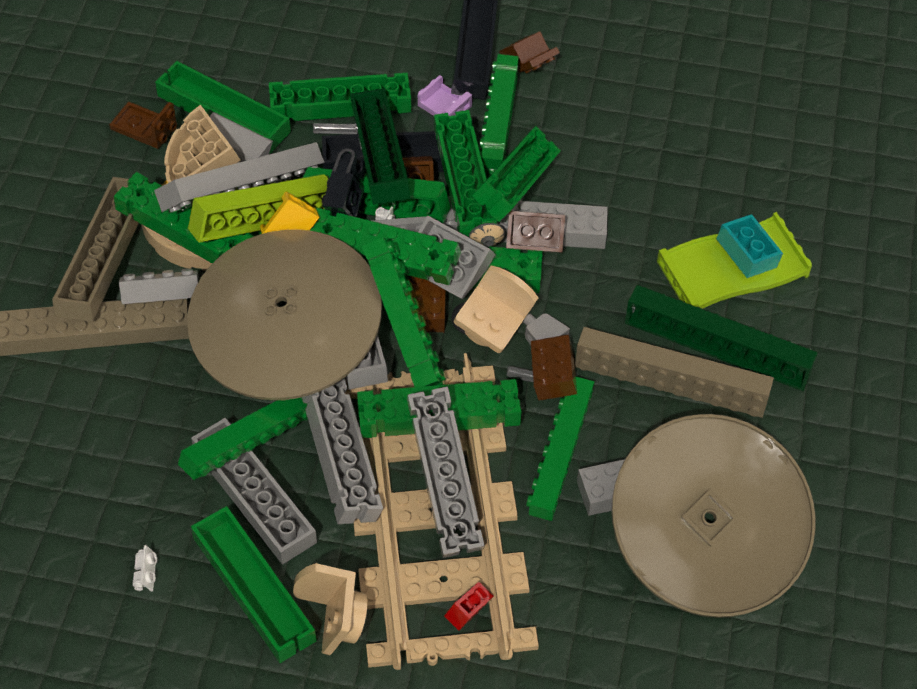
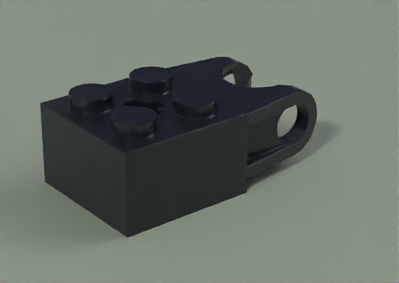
[322,149,365,217]

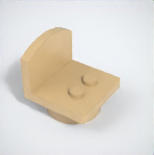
[454,265,538,353]
[293,563,367,655]

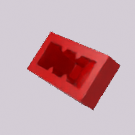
[444,582,494,631]

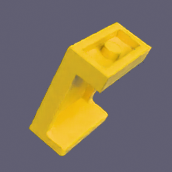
[260,191,319,234]

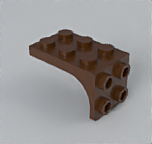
[109,102,177,149]

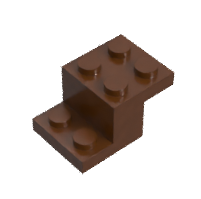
[499,31,560,73]

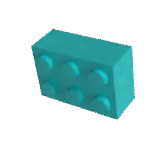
[716,214,783,278]

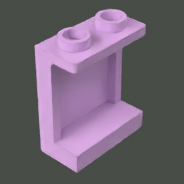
[417,75,472,116]

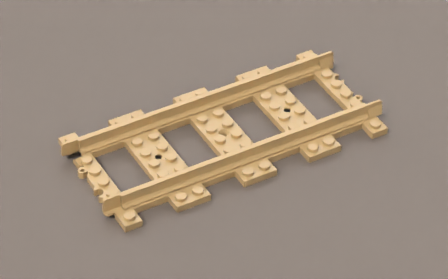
[345,353,539,670]

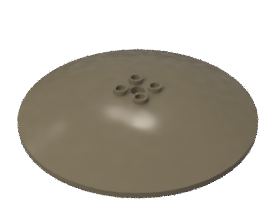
[187,229,382,400]
[611,414,815,618]

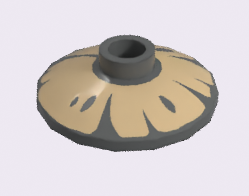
[469,223,505,247]

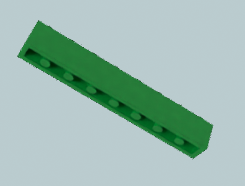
[526,376,595,521]
[178,397,308,480]

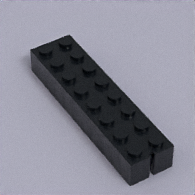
[451,0,498,100]
[322,131,444,173]

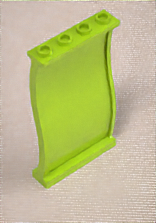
[657,212,812,309]

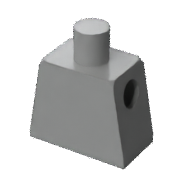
[523,313,570,345]

